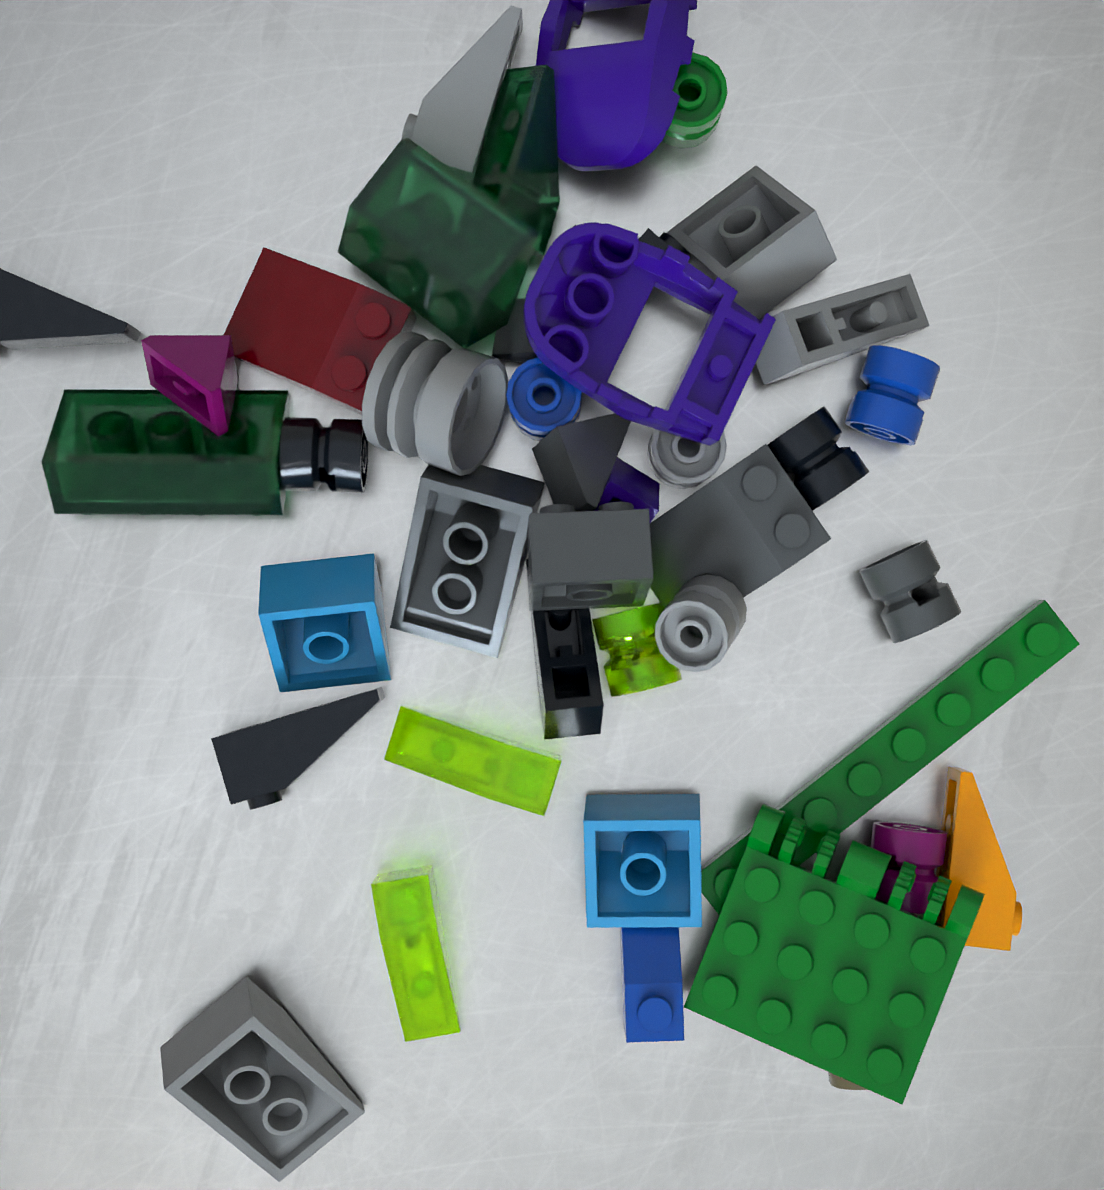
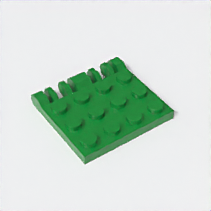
[684,804,985,1105]

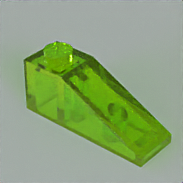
[384,706,562,816]
[371,865,461,1042]

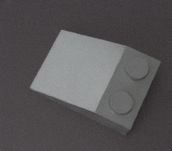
[160,976,365,1182]

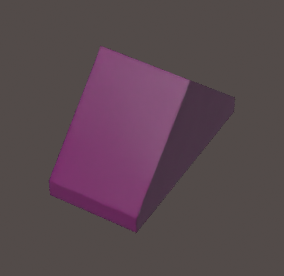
[141,335,238,436]

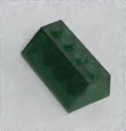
[41,389,289,516]

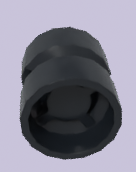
[767,406,869,511]
[279,417,368,493]

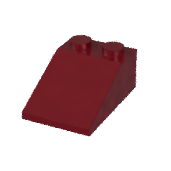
[224,247,417,415]

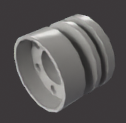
[362,332,508,476]

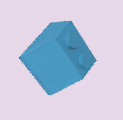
[258,553,391,692]
[583,794,702,928]

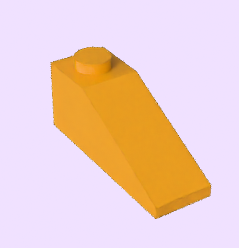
[936,766,1022,951]

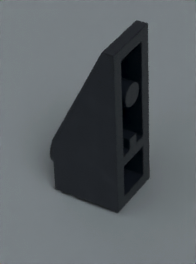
[0,269,141,350]
[526,559,604,740]
[211,687,385,810]

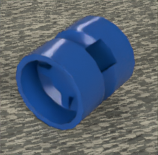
[844,345,940,445]
[506,358,582,441]

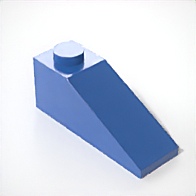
[620,927,684,1043]

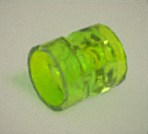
[592,602,682,697]

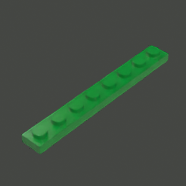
[701,600,1080,915]

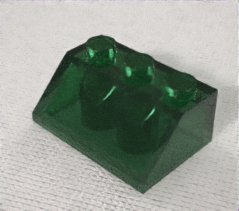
[338,138,540,349]

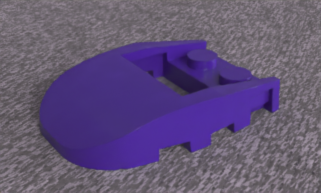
[535,0,697,171]
[523,222,776,446]

